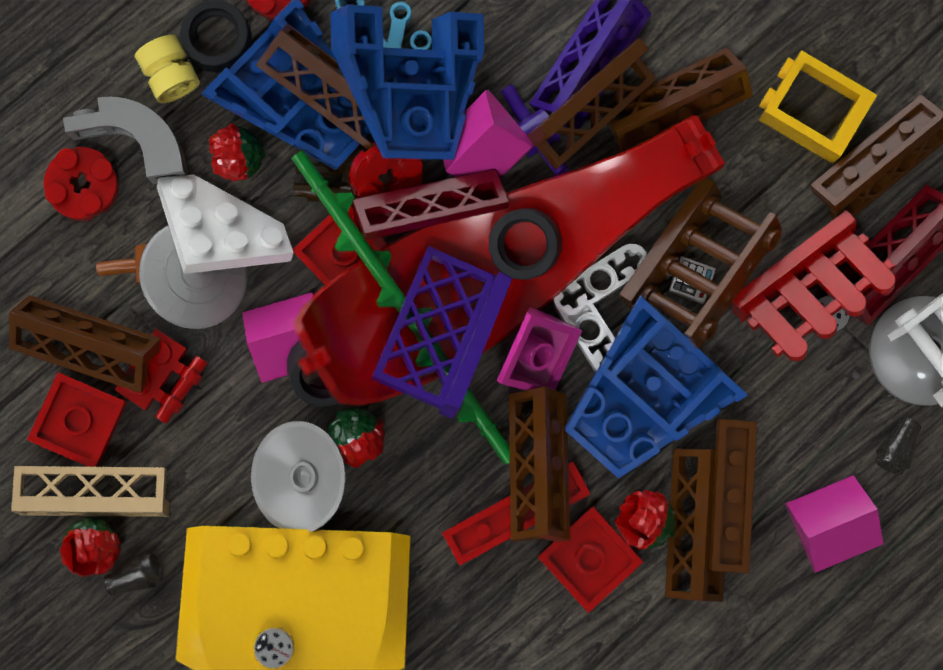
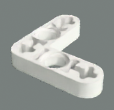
[553,244,647,372]

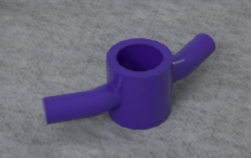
[500,84,570,176]

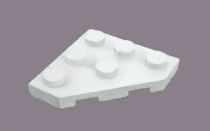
[157,175,294,274]

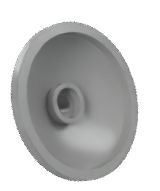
[869,296,943,406]

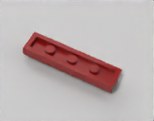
[442,461,591,566]

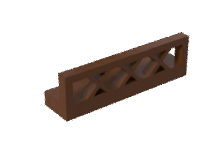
[256,23,375,149]
[527,38,656,169]
[601,48,753,153]
[810,95,943,220]
[9,295,161,393]
[509,386,570,542]
[709,419,757,573]
[665,449,725,602]

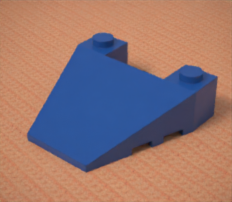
[331,4,484,160]

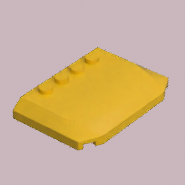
[176,526,411,670]

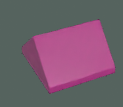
[443,90,535,179]
[242,292,314,383]
[497,306,582,390]
[785,475,884,573]

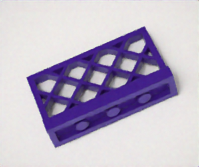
[371,246,512,419]

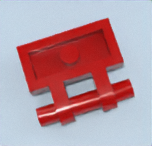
[114,329,208,424]

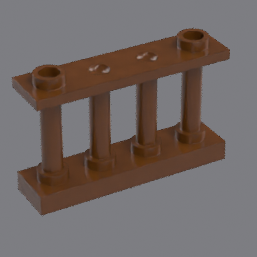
[619,178,782,350]

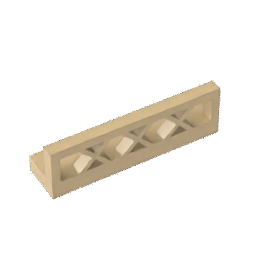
[11,466,170,517]

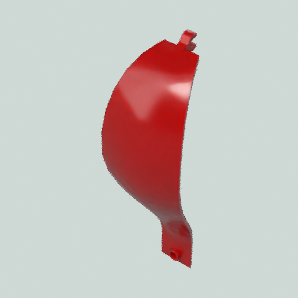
[294,115,725,405]

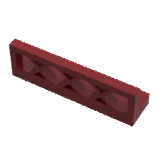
[353,169,509,240]
[841,185,943,326]

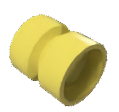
[135,35,200,103]

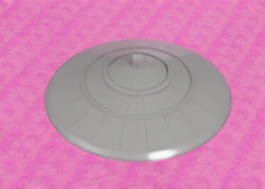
[139,225,248,329]
[251,421,345,532]

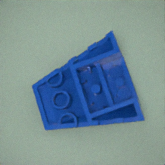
[201,0,370,170]
[564,295,748,478]

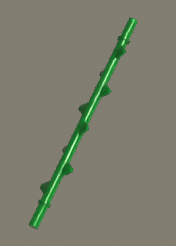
[291,150,510,465]

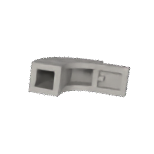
[63,97,188,184]

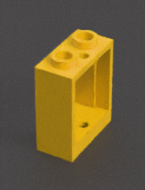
[759,50,877,164]

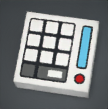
[668,256,716,304]

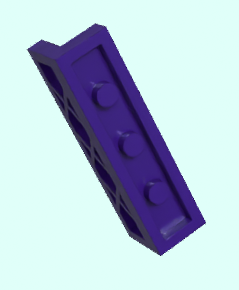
[529,0,652,129]

